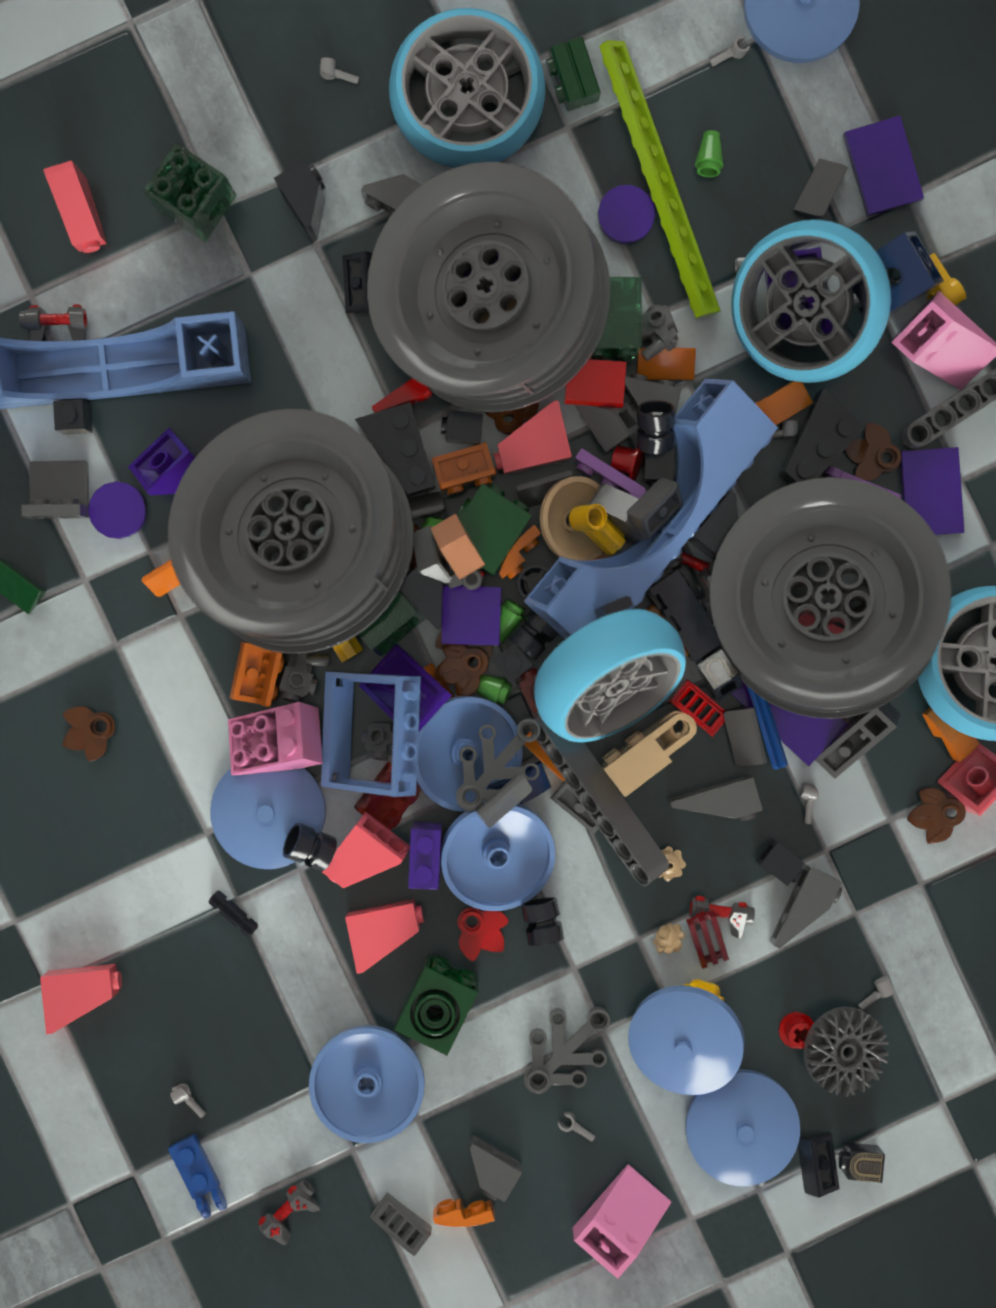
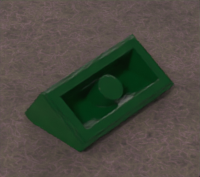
[0,557,46,614]

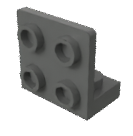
[21,460,89,519]

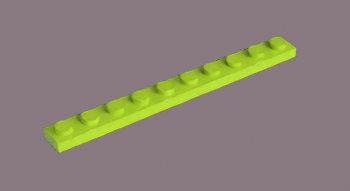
[599,40,721,318]

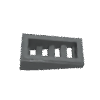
[369,1193,432,1256]

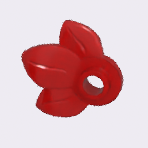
[458,907,509,961]

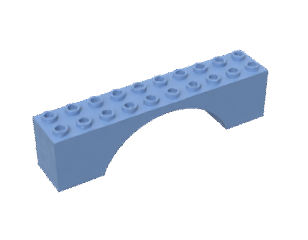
[0,312,252,410]
[524,379,778,639]

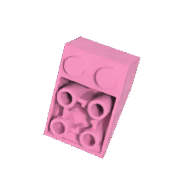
[891,291,996,390]
[228,702,323,776]
[572,1164,671,1279]

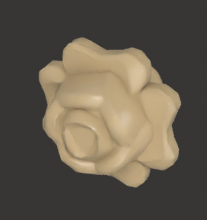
[658,846,686,881]
[653,923,685,954]

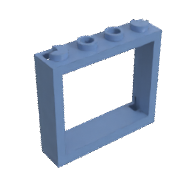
[321,672,421,797]

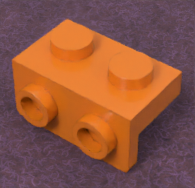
[431,442,496,495]
[229,642,284,707]

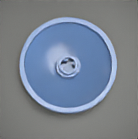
[743,0,860,63]
[416,696,523,812]
[210,768,326,869]
[440,803,555,911]
[628,986,745,1095]
[309,1025,425,1143]
[685,1069,800,1186]

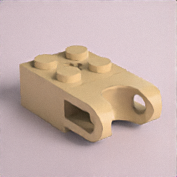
[600,711,697,797]

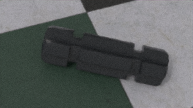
[208,890,258,937]

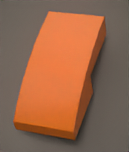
[755,381,813,425]
[499,525,541,580]
[922,707,979,762]
[433,1198,495,1227]

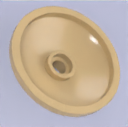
[540,476,604,561]

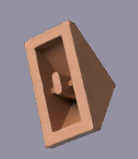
[430,513,485,579]

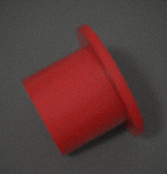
[611,445,644,481]
[778,1012,814,1049]

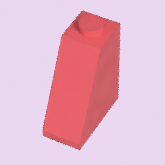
[43,160,107,253]
[493,400,572,476]
[322,812,410,888]
[345,899,424,974]
[40,964,122,1034]

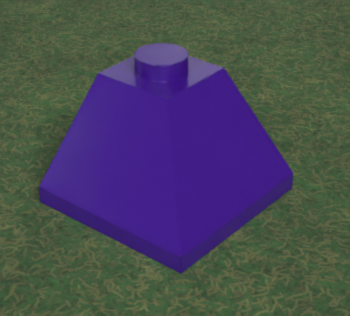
[128,428,196,496]

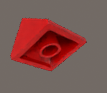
[565,359,627,408]

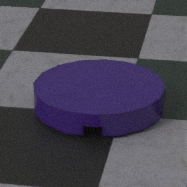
[597,185,655,244]
[88,481,148,539]

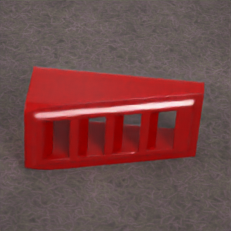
[372,378,432,413]
[668,679,725,737]

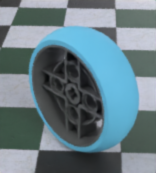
[731,220,891,383]

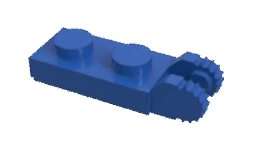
[168,1134,227,1219]

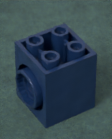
[852,231,944,318]

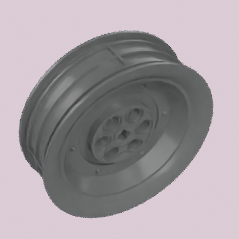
[367,162,611,412]
[168,409,414,654]
[710,478,951,719]

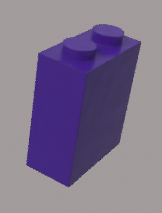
[408,821,443,890]

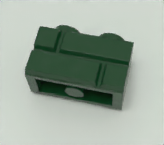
[546,37,601,111]

